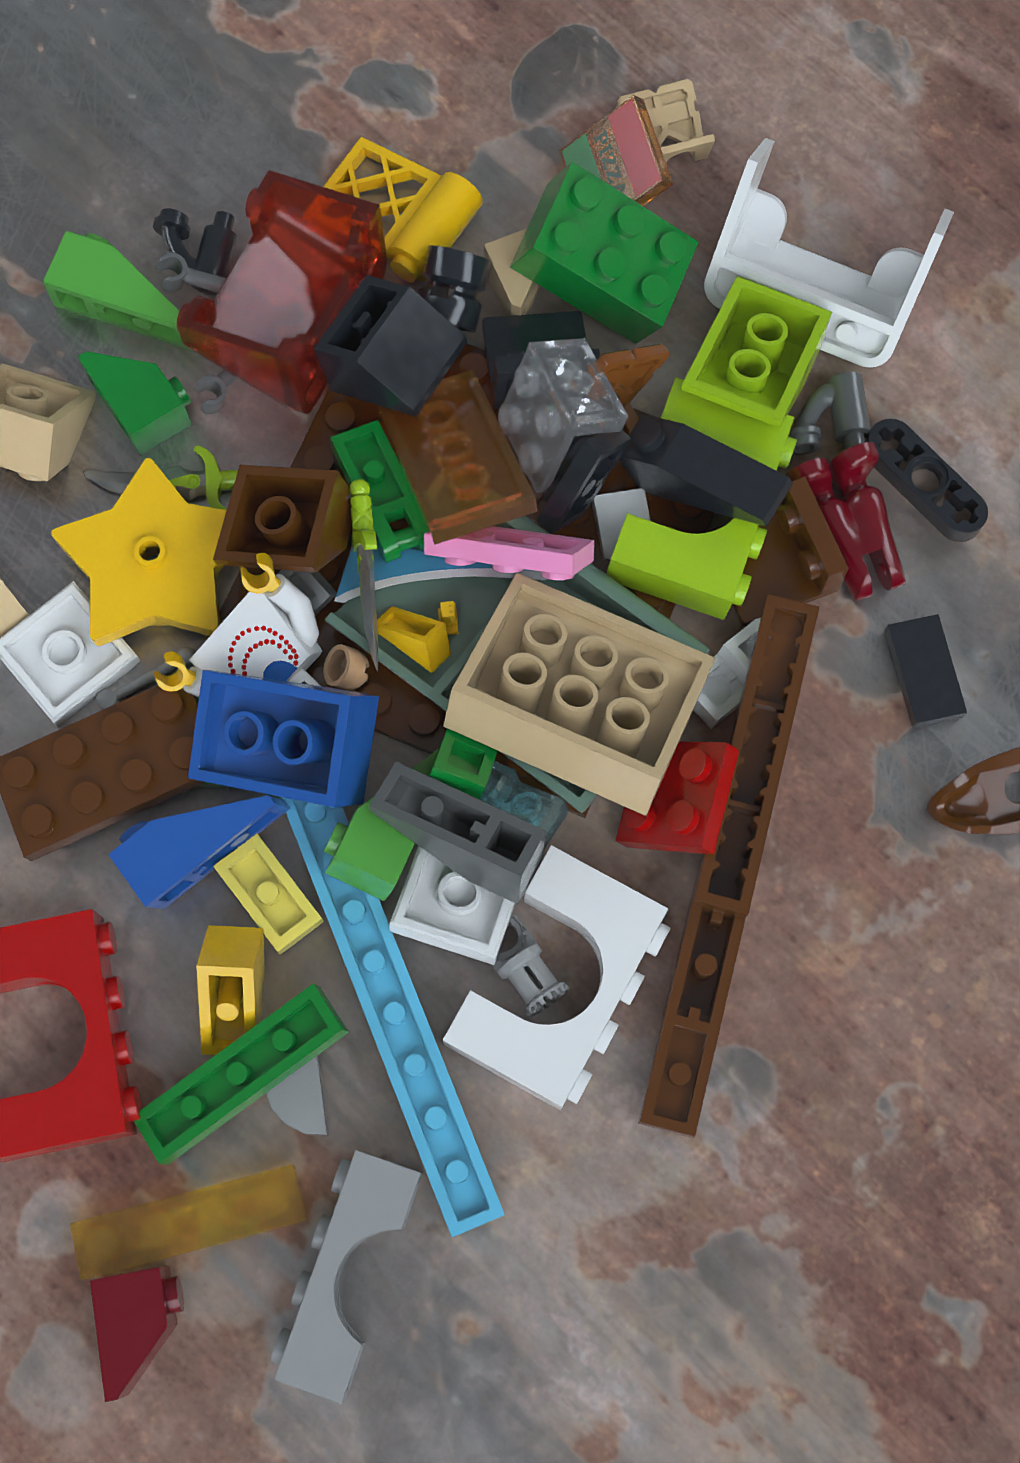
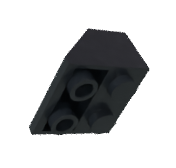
[313,275,467,417]

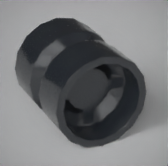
[418,245,492,333]

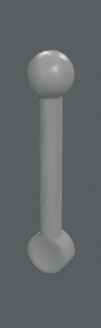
[96,647,196,710]

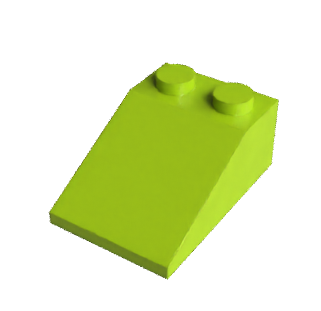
[681,276,832,428]

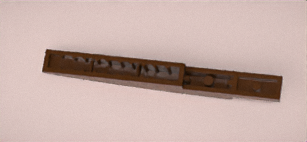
[638,594,820,1138]

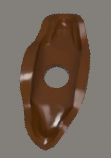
[926,747,1020,835]

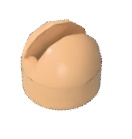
[323,644,370,690]

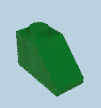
[77,351,192,456]

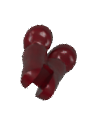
[785,442,906,601]

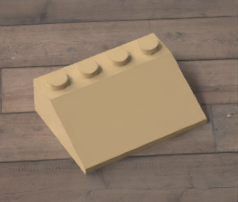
[443,572,716,816]

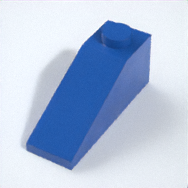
[108,795,290,909]

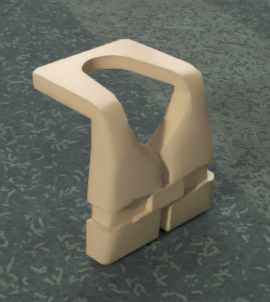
[617,79,715,171]

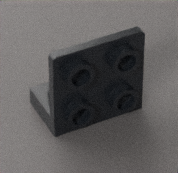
[482,311,600,409]
[504,374,632,534]

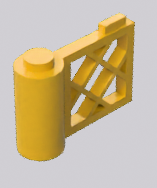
[306,137,483,282]

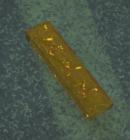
[70,1164,308,1281]

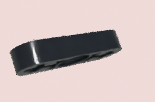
[866,419,988,542]

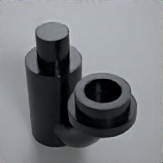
[153,208,238,296]

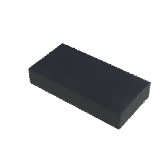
[884,614,967,728]

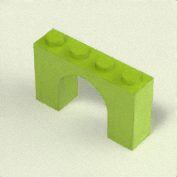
[606,377,797,620]

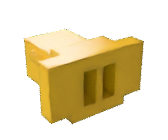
[438,601,459,635]

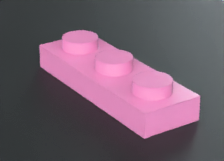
[424,520,594,580]

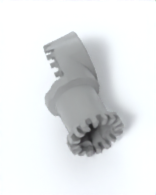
[492,914,570,1018]

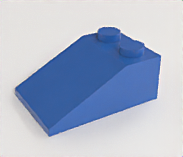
[188,670,379,808]

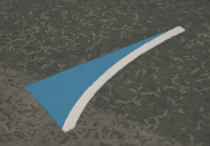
[334,547,547,603]

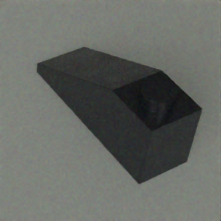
[619,414,793,527]

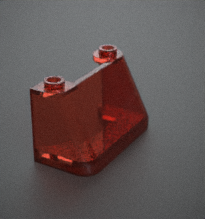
[176,170,387,414]

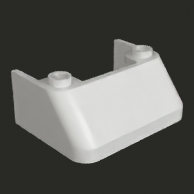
[704,138,954,368]

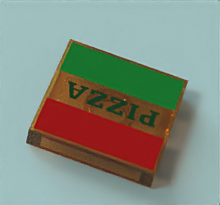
[559,95,674,206]

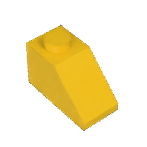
[196,925,265,1055]

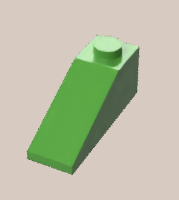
[43,231,196,351]
[323,749,438,901]

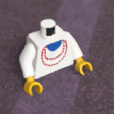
[153,553,322,697]

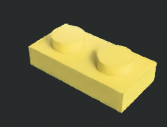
[213,834,324,955]

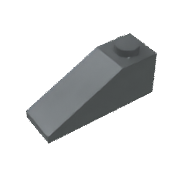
[369,761,546,904]

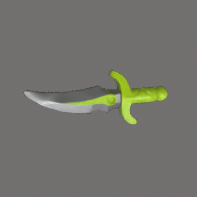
[83,445,238,510]
[349,479,378,671]

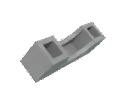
[271,1150,423,1404]

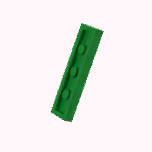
[134,984,349,1165]

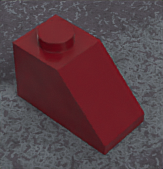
[90,1266,184,1402]

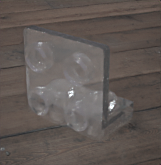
[498,338,628,493]

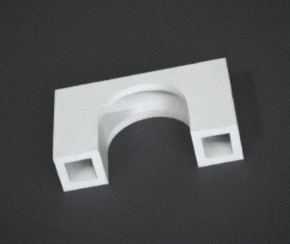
[443,845,671,1111]

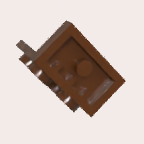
[705,477,849,626]

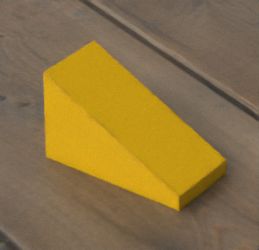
[377,606,451,673]

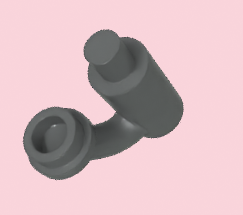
[788,372,871,455]

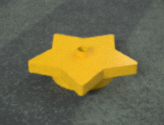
[51,458,227,646]

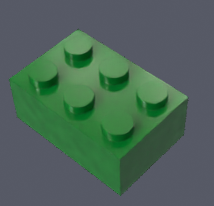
[510,161,699,344]

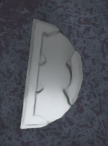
[266,1055,328,1136]

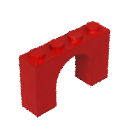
[0,909,142,1162]

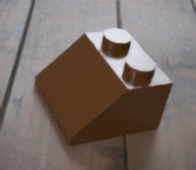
[213,464,352,572]

